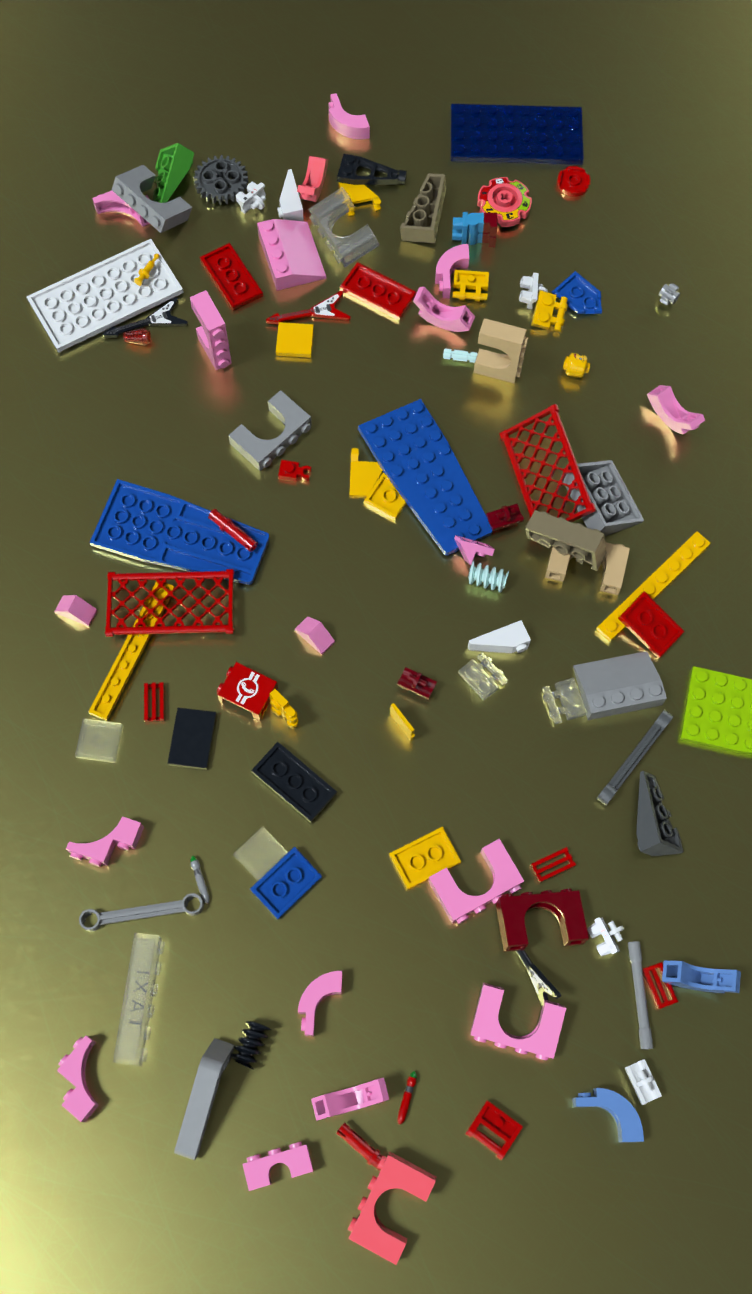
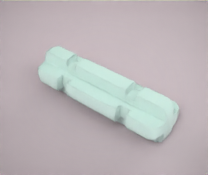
[443,348,478,363]

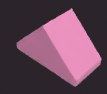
[54,595,98,626]
[294,617,335,655]

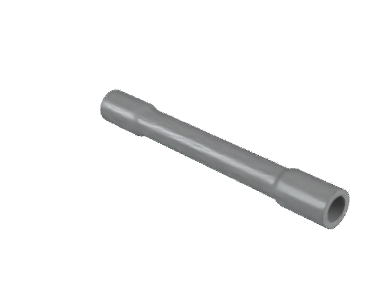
[628,941,654,1050]

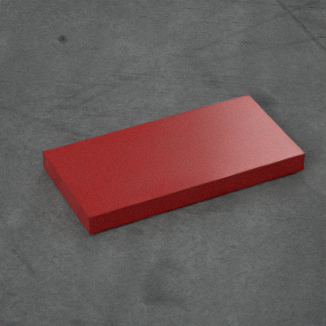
[200,243,263,311]
[340,262,417,320]

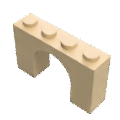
[473,318,528,383]
[545,541,630,595]

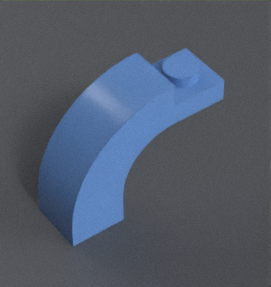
[662,960,741,993]
[572,1088,644,1142]

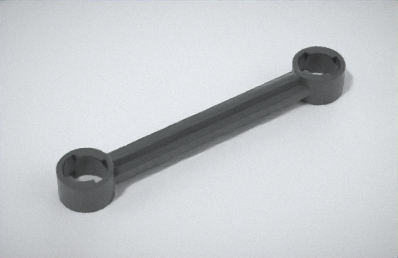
[596,709,674,806]

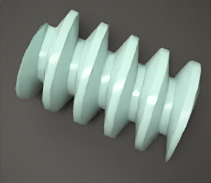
[468,561,509,593]

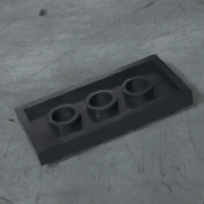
[251,742,337,823]

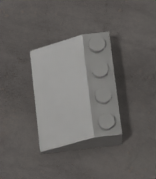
[561,460,644,536]
[573,651,667,720]

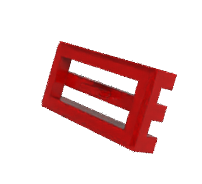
[144,682,165,722]
[531,847,576,883]
[643,962,678,1010]

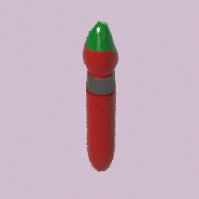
[397,1071,417,1125]

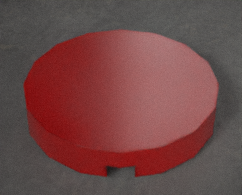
[557,166,591,197]

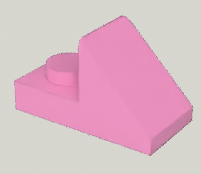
[454,535,495,565]

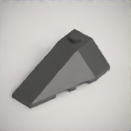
[636,771,684,856]

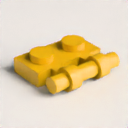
[452,270,489,302]
[531,290,568,332]
[269,689,299,728]

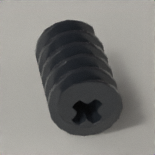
[231,1021,272,1070]

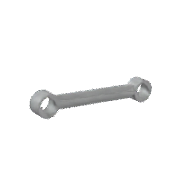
[79,893,204,932]

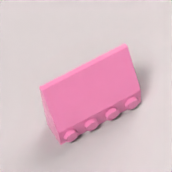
[257,219,326,291]

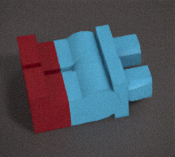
[452,212,497,248]

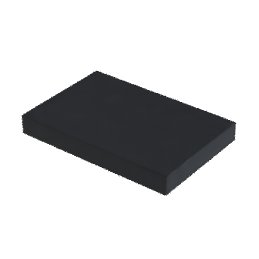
[167,708,217,770]

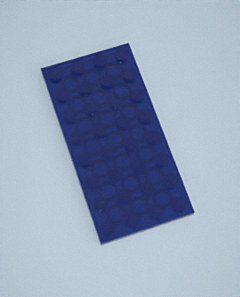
[451,104,584,165]

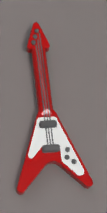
[266,291,351,325]

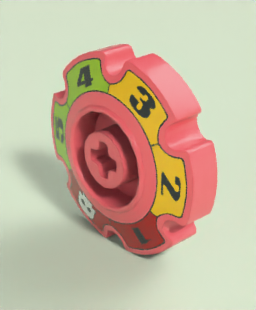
[477,177,532,227]

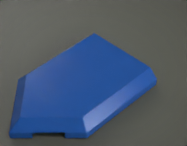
[552,271,602,314]

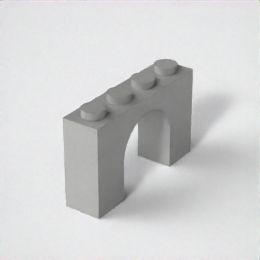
[112,165,192,233]
[228,390,312,471]

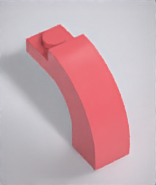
[297,156,329,202]

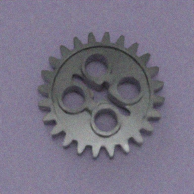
[193,155,248,205]

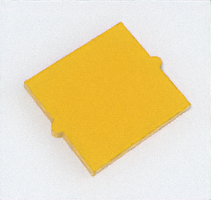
[389,703,415,741]

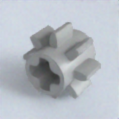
[658,283,681,305]

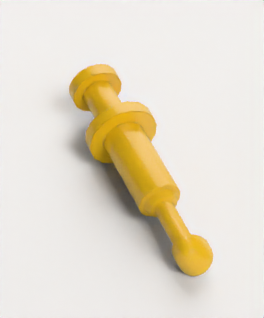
[134,253,159,286]

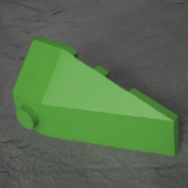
[152,143,194,203]

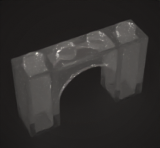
[308,187,379,267]

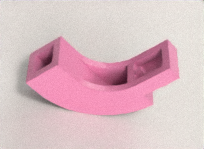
[413,287,475,332]
[647,385,705,434]
[311,1078,390,1121]

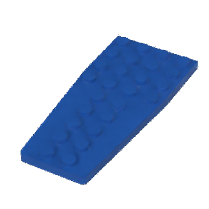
[358,399,492,555]
[89,479,269,585]

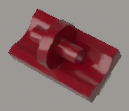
[486,503,524,531]
[397,667,437,700]

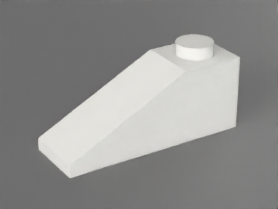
[277,169,304,221]
[468,620,531,653]

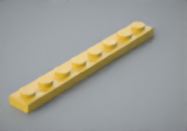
[596,531,711,642]
[88,582,175,721]

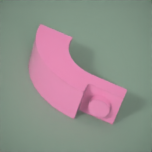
[328,93,370,139]
[435,244,469,298]
[298,971,342,1037]

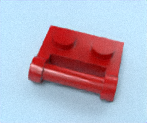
[465,1100,523,1160]

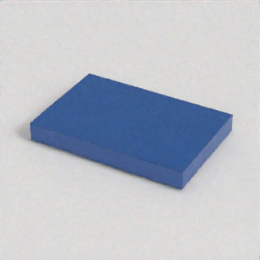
[250,847,322,919]

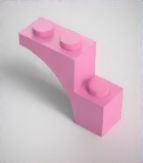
[92,191,150,227]
[66,816,144,867]
[57,1036,99,1122]

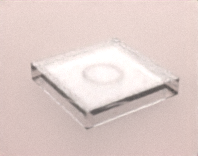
[75,719,123,763]
[233,827,288,881]

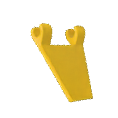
[338,182,381,216]
[349,448,383,497]

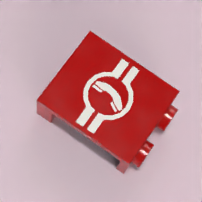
[217,662,278,721]

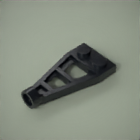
[337,154,407,185]

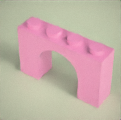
[190,290,232,370]
[428,839,524,924]
[470,982,566,1060]

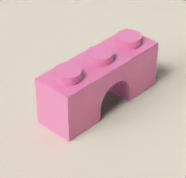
[243,1142,314,1191]

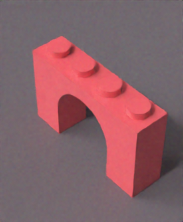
[348,1151,437,1265]

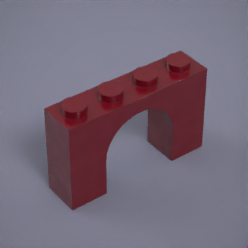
[496,888,589,952]

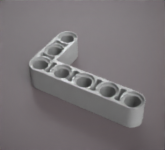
[174,1038,235,1160]

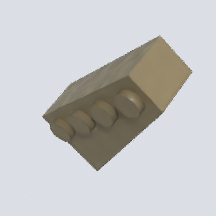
[400,173,447,243]
[525,510,607,571]

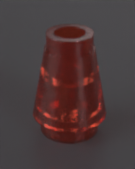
[123,328,151,346]

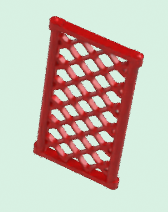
[499,404,596,522]
[105,569,235,637]

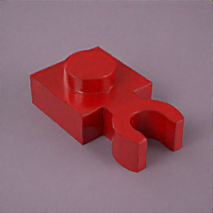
[278,460,312,482]

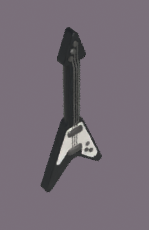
[103,297,188,338]
[516,950,561,1006]

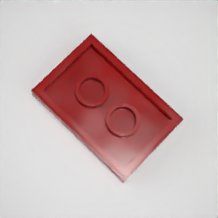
[618,591,684,658]

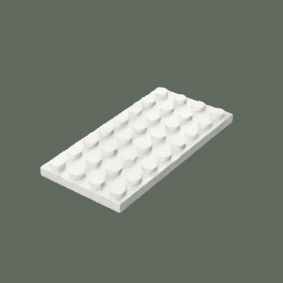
[27,239,184,353]

